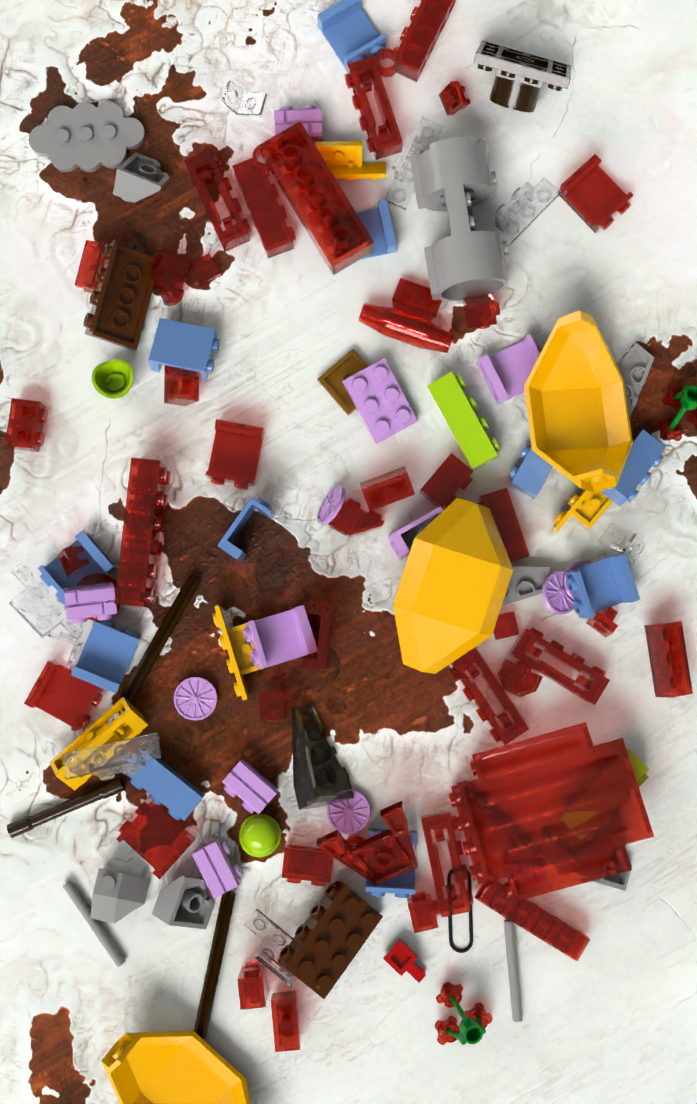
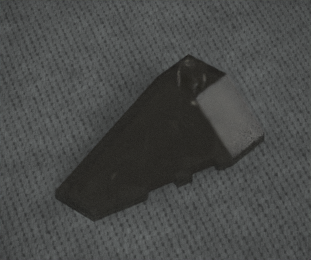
[291,706,354,810]

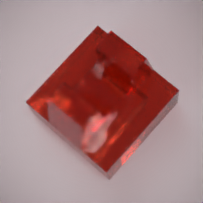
[439,81,471,116]
[57,545,90,577]
[586,607,618,638]

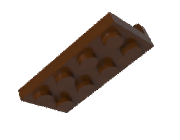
[83,240,161,351]
[278,881,383,999]

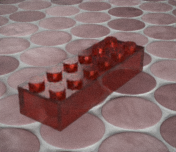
[259,121,374,275]
[114,458,171,609]

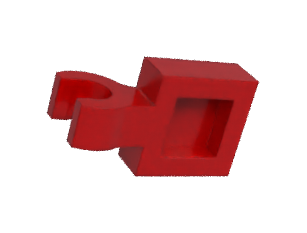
[383,939,426,983]

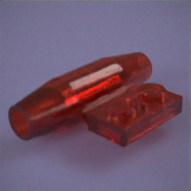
[359,278,454,353]

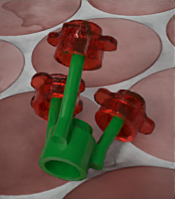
[656,384,697,441]
[435,982,492,1045]

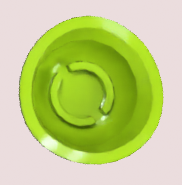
[92,359,134,399]
[239,814,281,858]

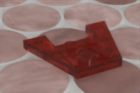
[316,801,418,885]

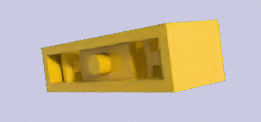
[50,697,148,791]

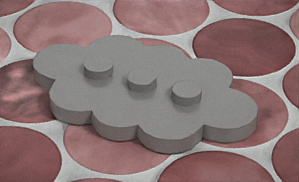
[28,102,146,173]

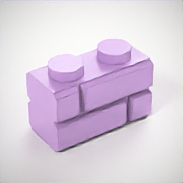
[274,105,323,145]
[63,582,117,623]
[222,758,279,814]
[191,838,243,898]

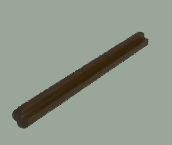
[119,576,200,703]
[194,891,236,1039]

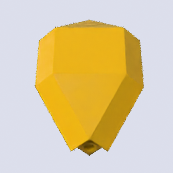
[524,310,633,492]
[393,498,513,674]
[101,1031,251,1104]

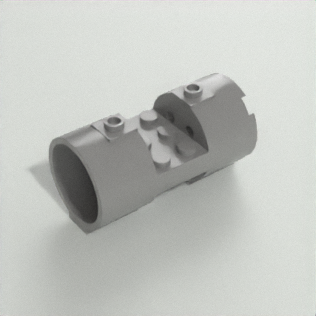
[410,136,509,301]

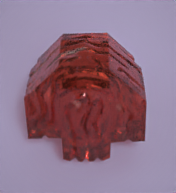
[498,659,543,697]

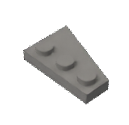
[617,342,655,419]
[502,566,550,606]

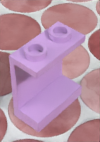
[477,334,541,405]
[388,506,443,560]
[243,605,318,670]

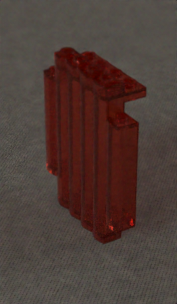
[449,722,654,902]

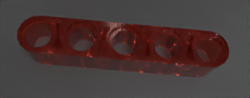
[475,876,590,961]

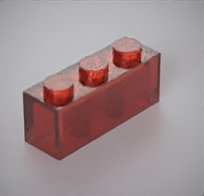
[477,488,530,563]
[644,621,693,698]

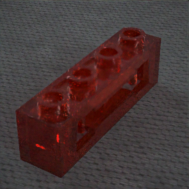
[344,56,403,160]
[184,150,251,252]
[509,627,610,705]
[449,647,529,745]
[420,810,474,917]

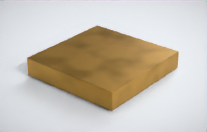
[317,349,369,416]

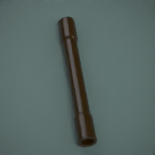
[7,777,126,838]

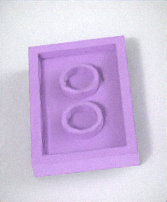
[342,358,418,444]

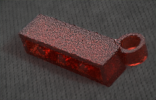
[375,0,456,82]
[232,144,296,259]

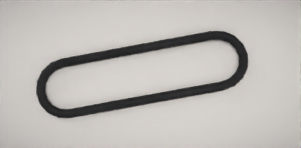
[447,866,473,953]

